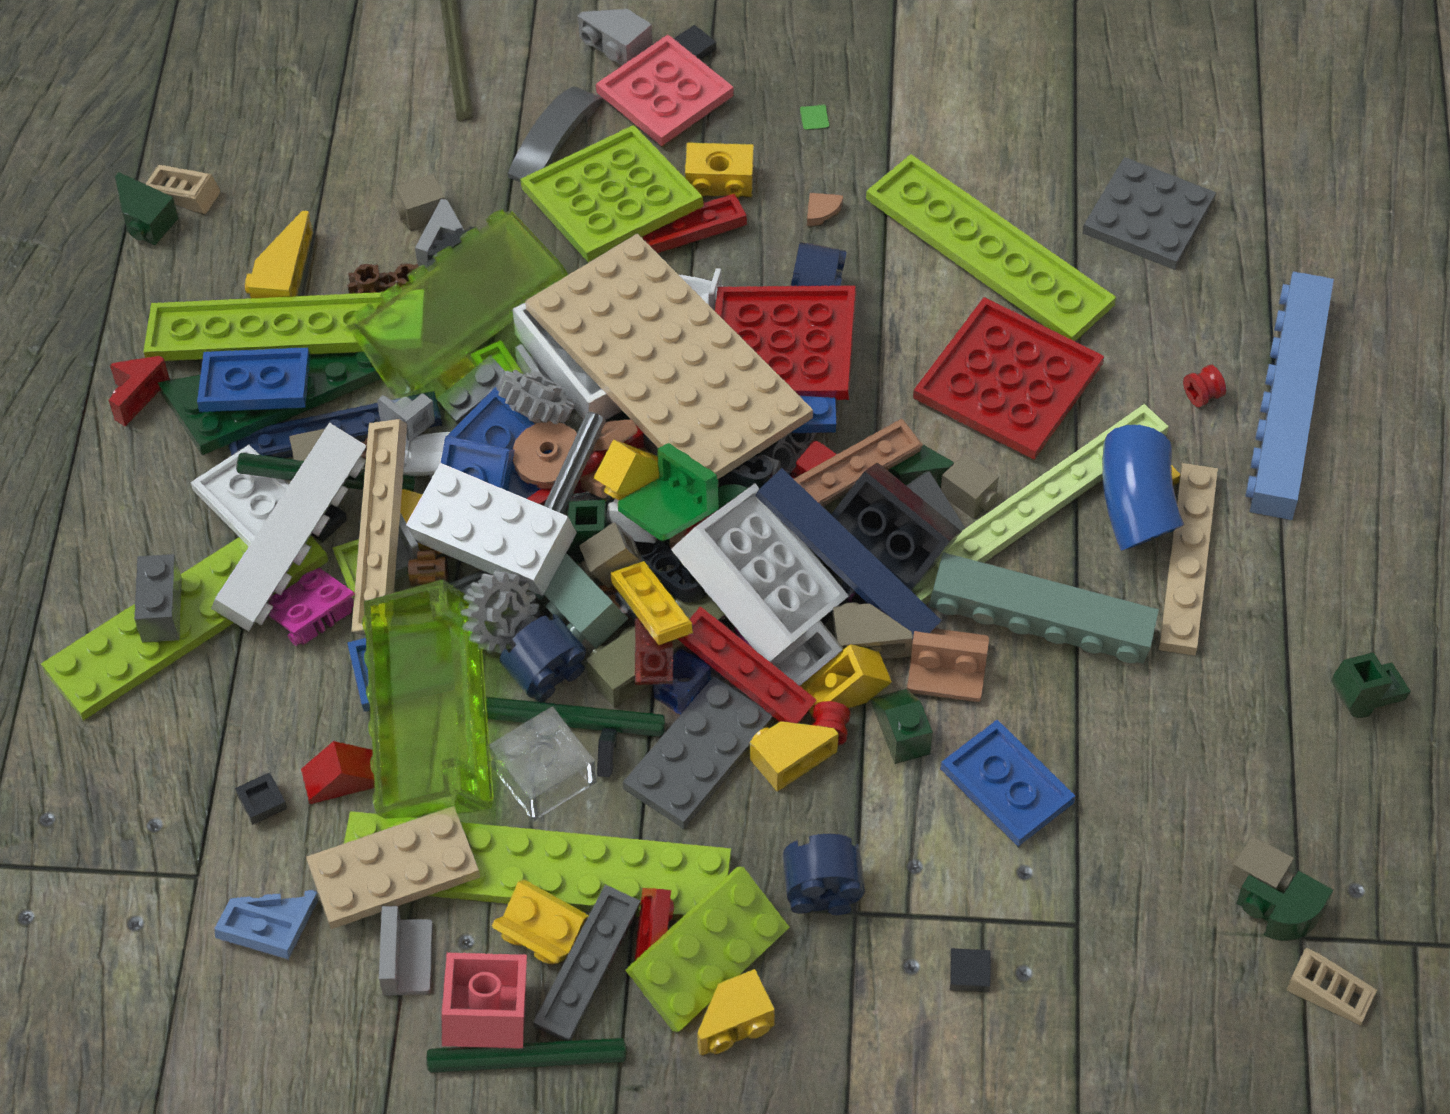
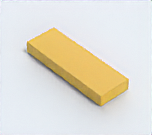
[611,561,693,645]

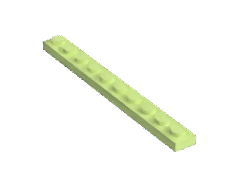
[912,404,1169,604]

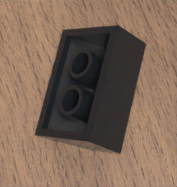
[831,462,962,591]

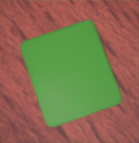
[800,105,829,130]

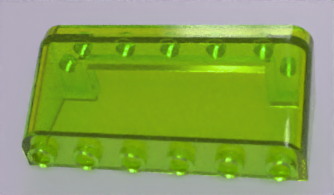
[347,209,569,395]
[362,579,493,819]

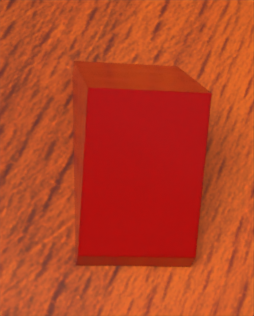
[301,741,384,804]

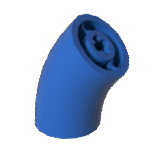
[1102,425,1184,551]

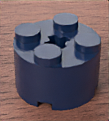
[791,242,847,286]
[500,614,586,702]
[783,834,865,915]

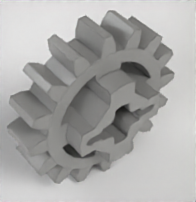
[497,370,575,424]
[461,571,537,653]

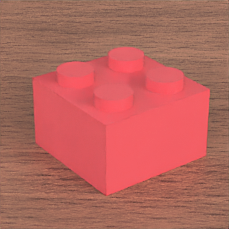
[442,952,527,1048]

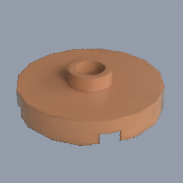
[513,421,577,489]

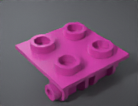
[268,567,355,646]

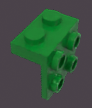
[617,443,719,540]

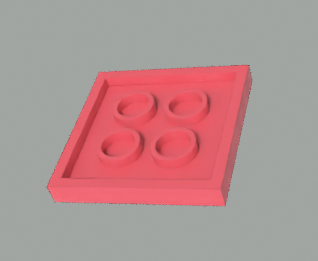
[596,35,734,146]

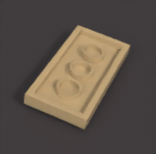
[306,806,480,929]

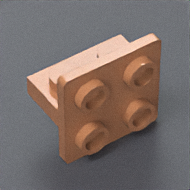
[907,628,989,702]

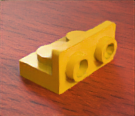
[492,879,589,964]

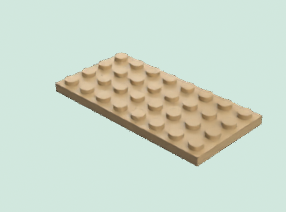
[525,234,813,479]

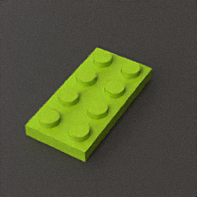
[625,867,790,1032]

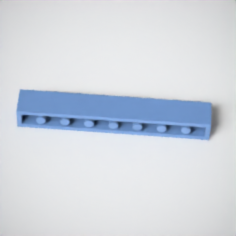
[1245,271,1334,520]

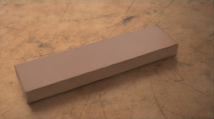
[794,418,923,507]

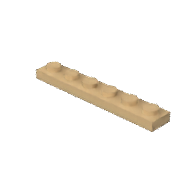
[351,419,407,635]
[1158,463,1218,656]

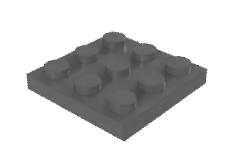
[1082,157,1216,270]

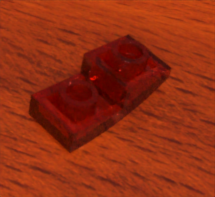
[635,618,673,685]

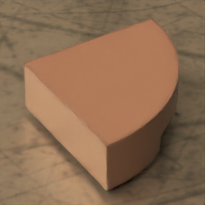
[807,193,843,226]

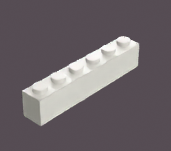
[211,423,366,631]

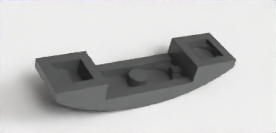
[508,86,602,183]

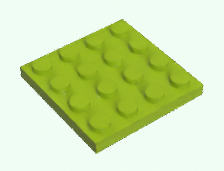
[520,125,704,263]

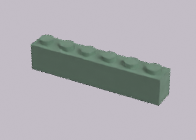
[928,552,1159,664]

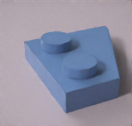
[214,890,318,959]

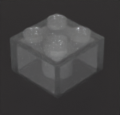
[489,706,597,822]

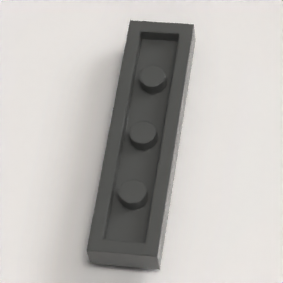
[533,884,641,1041]

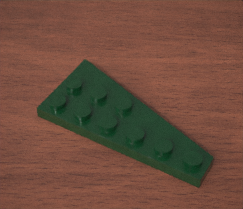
[158,351,392,455]

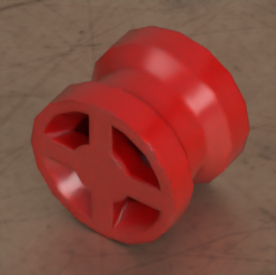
[1183,365,1226,407]
[812,701,851,746]

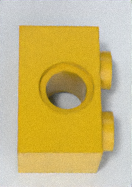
[685,143,753,197]

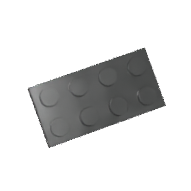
[623,677,774,829]

